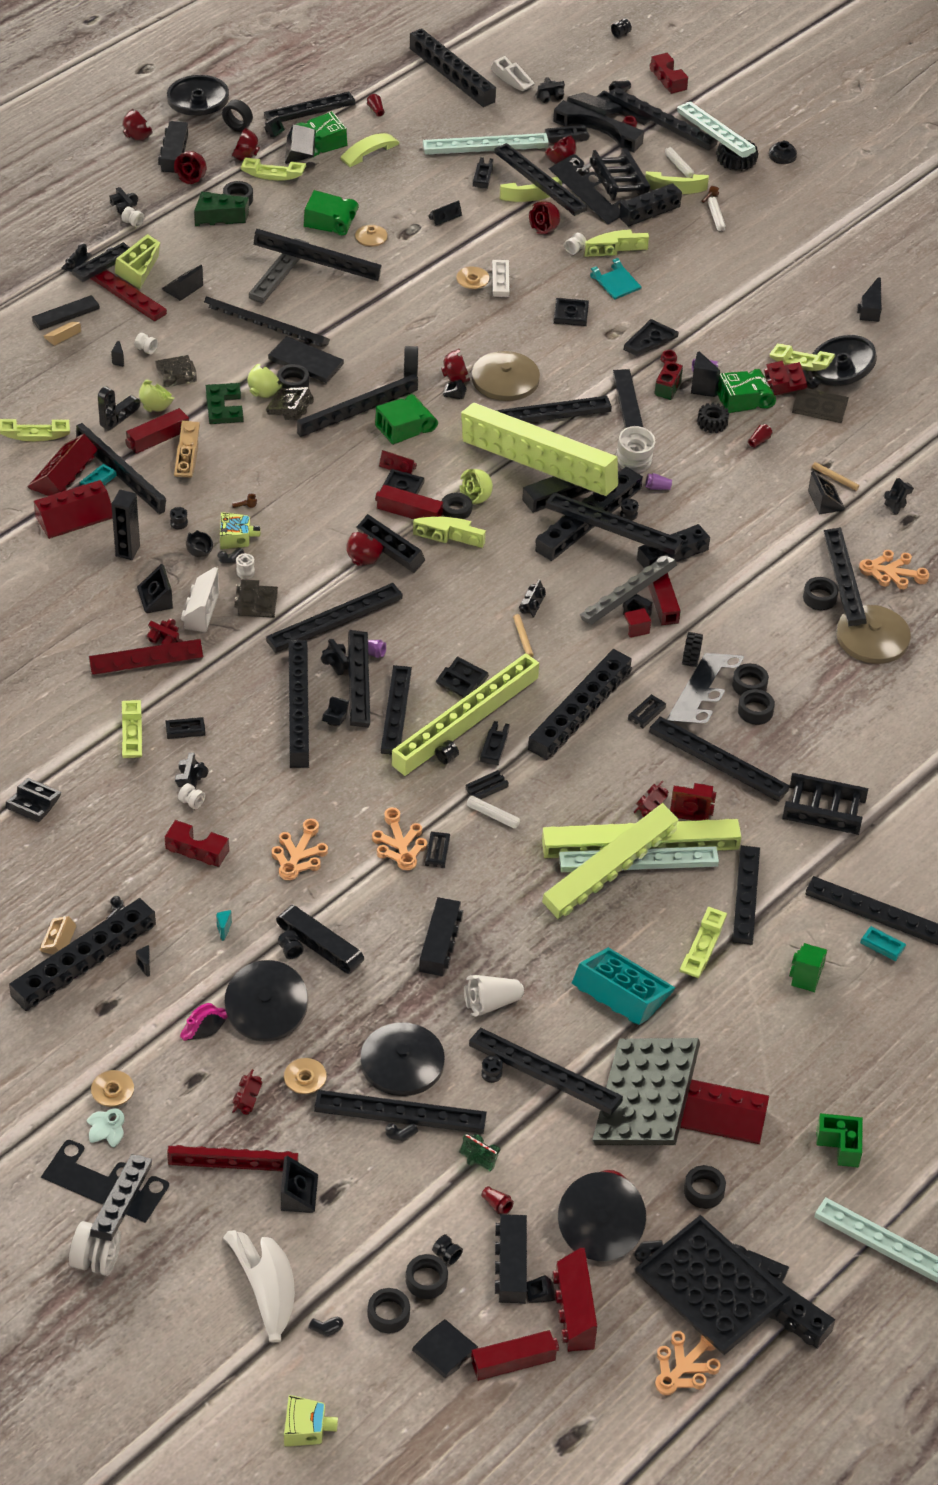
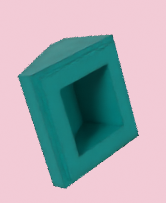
[216,910,232,941]

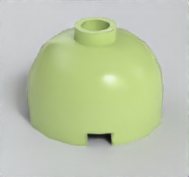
[247,364,282,398]
[139,379,174,412]
[460,469,493,504]

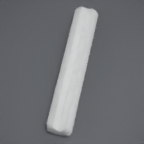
[665,147,695,178]
[708,197,726,231]
[467,796,520,829]

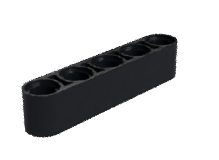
[276,905,364,974]

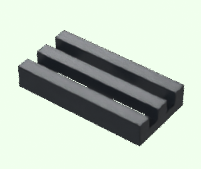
[628,694,666,728]
[165,717,206,739]
[465,770,509,800]
[425,831,450,868]

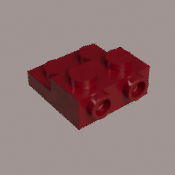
[764,361,807,395]
[670,783,717,821]

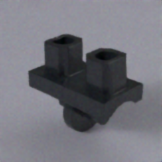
[535,77,565,103]
[109,187,138,215]
[883,478,914,514]
[321,639,349,675]
[175,753,209,789]

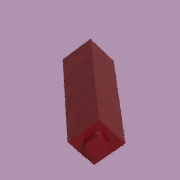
[125,408,189,454]
[375,485,443,519]
[648,572,681,626]
[471,1330,559,1381]

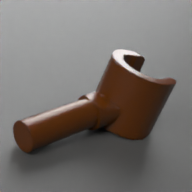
[701,186,720,203]
[232,493,257,508]

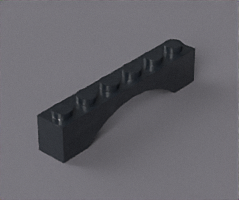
[553,100,644,153]

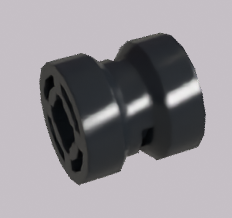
[611,18,632,38]
[278,931,304,959]
[432,1234,463,1266]

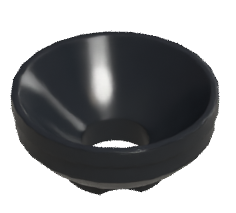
[769,140,797,164]

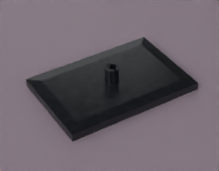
[634,1215,791,1355]

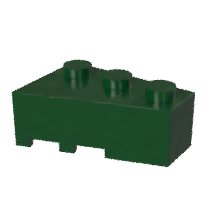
[194,191,249,227]

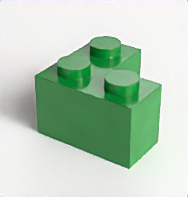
[789,943,827,993]
[816,1113,863,1168]

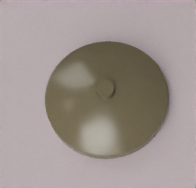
[472,351,540,401]
[836,605,911,664]

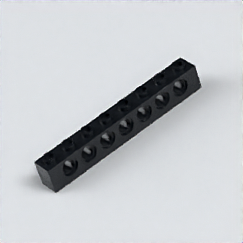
[409,28,496,108]
[535,467,643,561]
[289,640,309,768]
[528,649,632,760]
[9,898,156,1011]

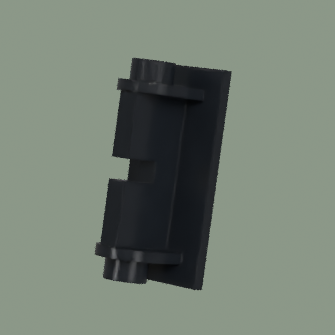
[428,200,462,226]
[61,243,92,272]
[519,580,546,618]

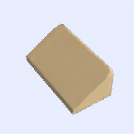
[44,322,81,346]
[40,916,76,954]

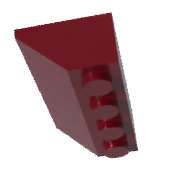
[27,434,98,496]
[34,480,113,539]
[680,1079,769,1144]
[552,1248,597,1352]

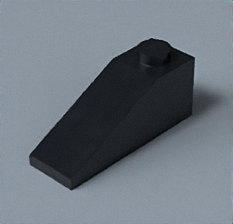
[857,277,882,322]

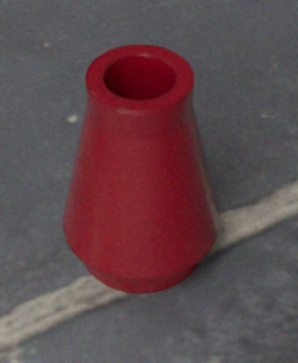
[367,94,385,117]
[748,424,773,448]
[481,1186,514,1214]

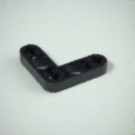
[98,386,141,430]

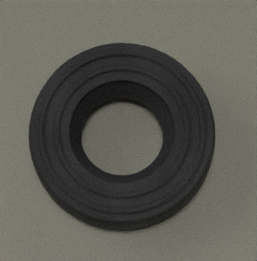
[441,493,472,519]

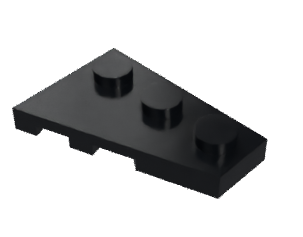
[623,319,679,356]

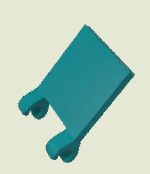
[590,258,642,300]

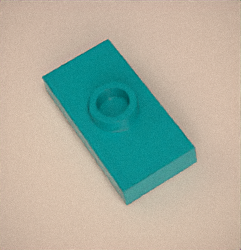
[79,464,117,486]
[860,926,906,961]

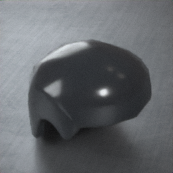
[186,530,213,557]

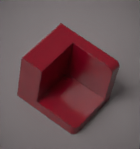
[624,608,651,638]

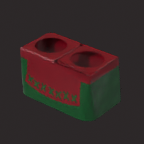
[654,361,683,400]

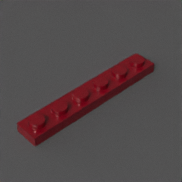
[90,269,167,322]
[89,639,204,675]
[167,1145,299,1172]

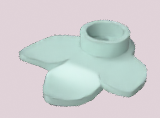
[87,1108,125,1148]

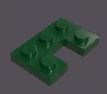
[205,383,244,424]

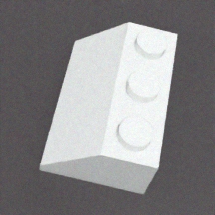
[181,567,219,632]

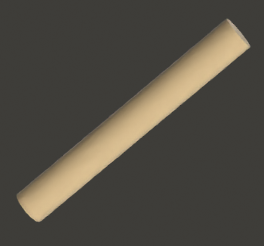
[812,462,860,491]
[513,614,534,657]

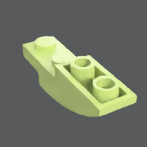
[584,230,649,257]
[413,517,486,548]

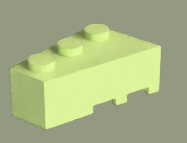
[115,234,160,290]

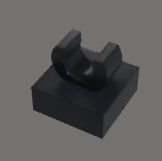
[263,116,285,137]

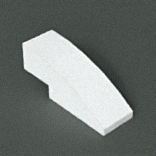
[491,56,535,91]

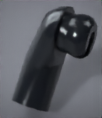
[803,370,820,389]
[106,896,125,919]
[635,1240,663,1262]

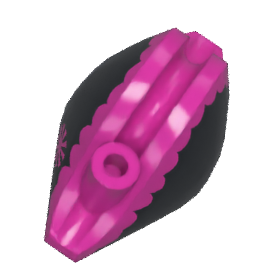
[180,1003,228,1041]

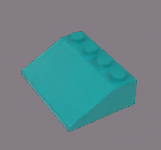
[571,947,675,1025]

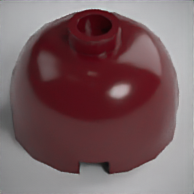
[122,109,153,141]
[232,128,260,161]
[545,136,577,164]
[174,151,207,184]
[529,201,560,234]
[441,349,471,383]
[346,532,383,566]

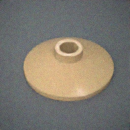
[355,225,387,247]
[456,266,489,289]
[284,1058,326,1094]
[91,1070,134,1107]

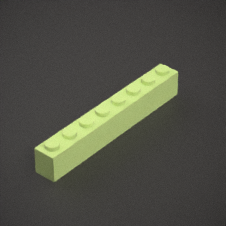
[542,803,679,919]

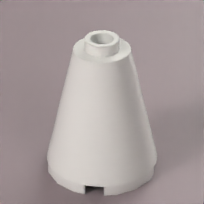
[464,975,524,1017]

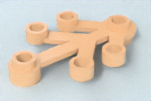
[859,550,929,589]
[372,807,427,870]
[272,819,328,880]
[655,1331,721,1395]

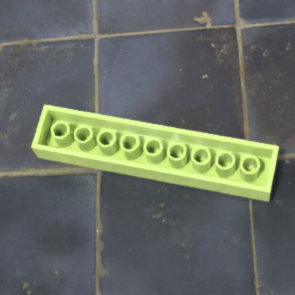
[461,403,618,496]

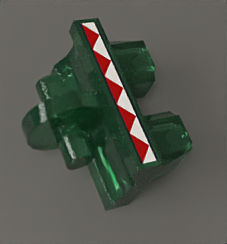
[459,1133,501,1172]

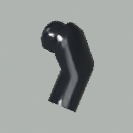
[217,547,244,563]
[385,1123,418,1141]
[309,1316,344,1336]

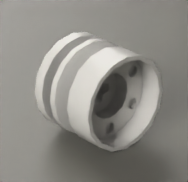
[616,426,655,473]
[69,1221,121,1276]

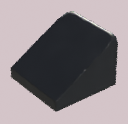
[111,341,124,367]
[443,380,467,399]
[136,945,150,977]
[527,1275,555,1303]

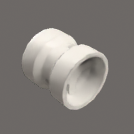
[122,207,144,228]
[564,233,586,255]
[134,333,158,355]
[236,553,255,579]
[178,783,205,809]

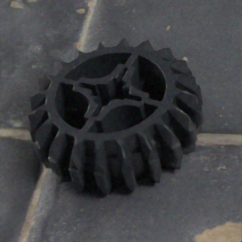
[716,138,759,171]

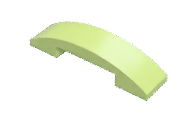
[341,133,399,167]
[241,158,306,181]
[645,171,709,194]
[500,177,562,202]
[770,343,835,371]
[0,419,70,442]
[122,700,142,758]
[679,907,727,978]

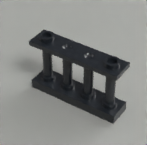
[590,149,650,201]
[782,773,869,835]

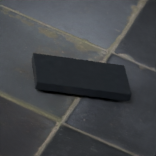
[268,336,344,383]

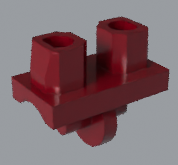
[147,618,183,645]

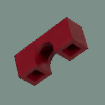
[649,52,689,94]
[165,820,229,867]

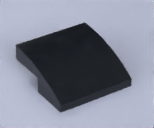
[436,656,489,698]
[5,778,61,822]
[412,1319,478,1378]

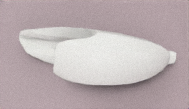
[223,1230,295,1343]

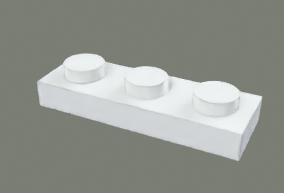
[492,260,509,297]

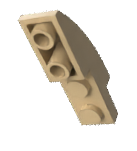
[174,421,200,478]

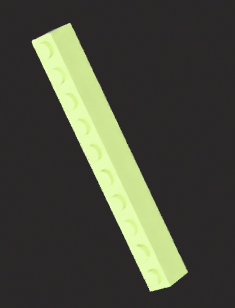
[392,653,539,776]
[542,819,741,858]

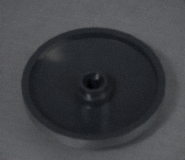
[167,75,229,116]
[811,335,877,386]
[224,960,308,1042]
[360,1022,445,1096]
[558,1172,646,1261]

